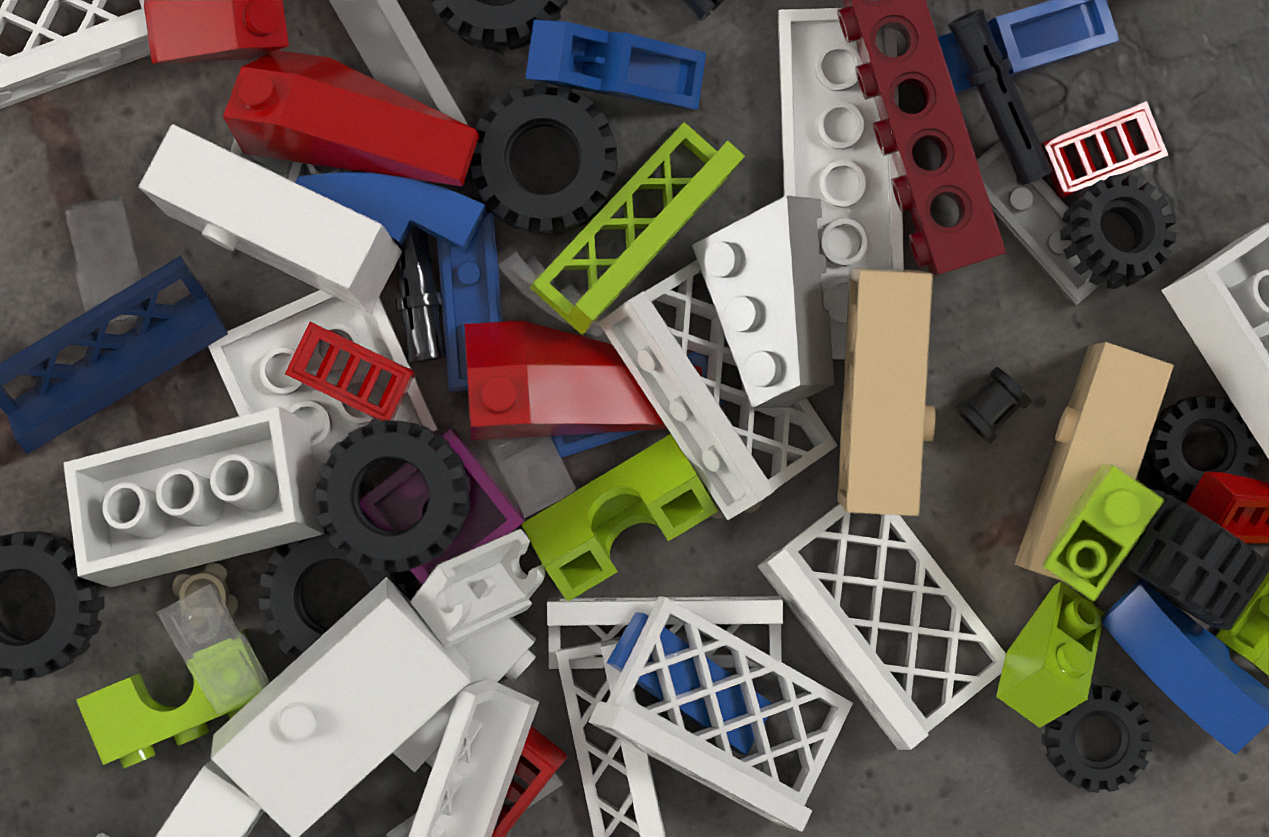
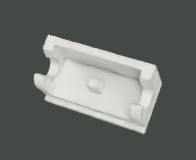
[411,529,545,648]

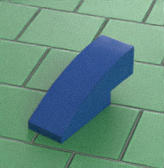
[938,0,1120,96]
[525,20,706,110]
[295,172,486,252]
[1101,579,1269,755]

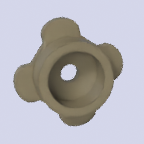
[172,562,239,629]

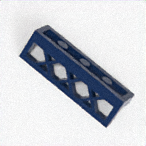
[0,256,228,454]

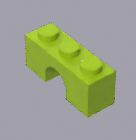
[521,434,718,601]
[76,628,270,768]

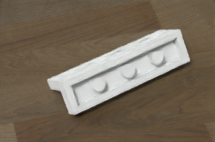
[547,596,783,669]
[555,637,666,837]
[409,678,539,837]

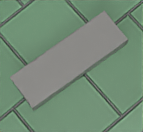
[977,140,1099,306]

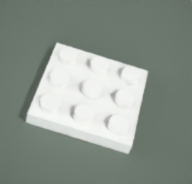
[208,290,439,484]

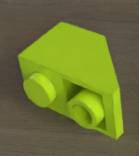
[1042,464,1164,601]
[996,581,1104,728]

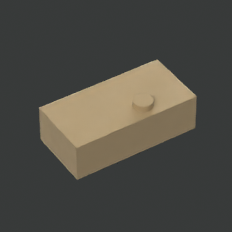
[837,267,935,516]
[1014,342,1174,581]

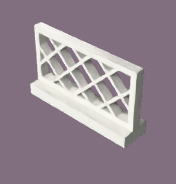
[0,0,151,109]
[598,260,838,520]
[757,503,1006,750]
[588,596,853,832]

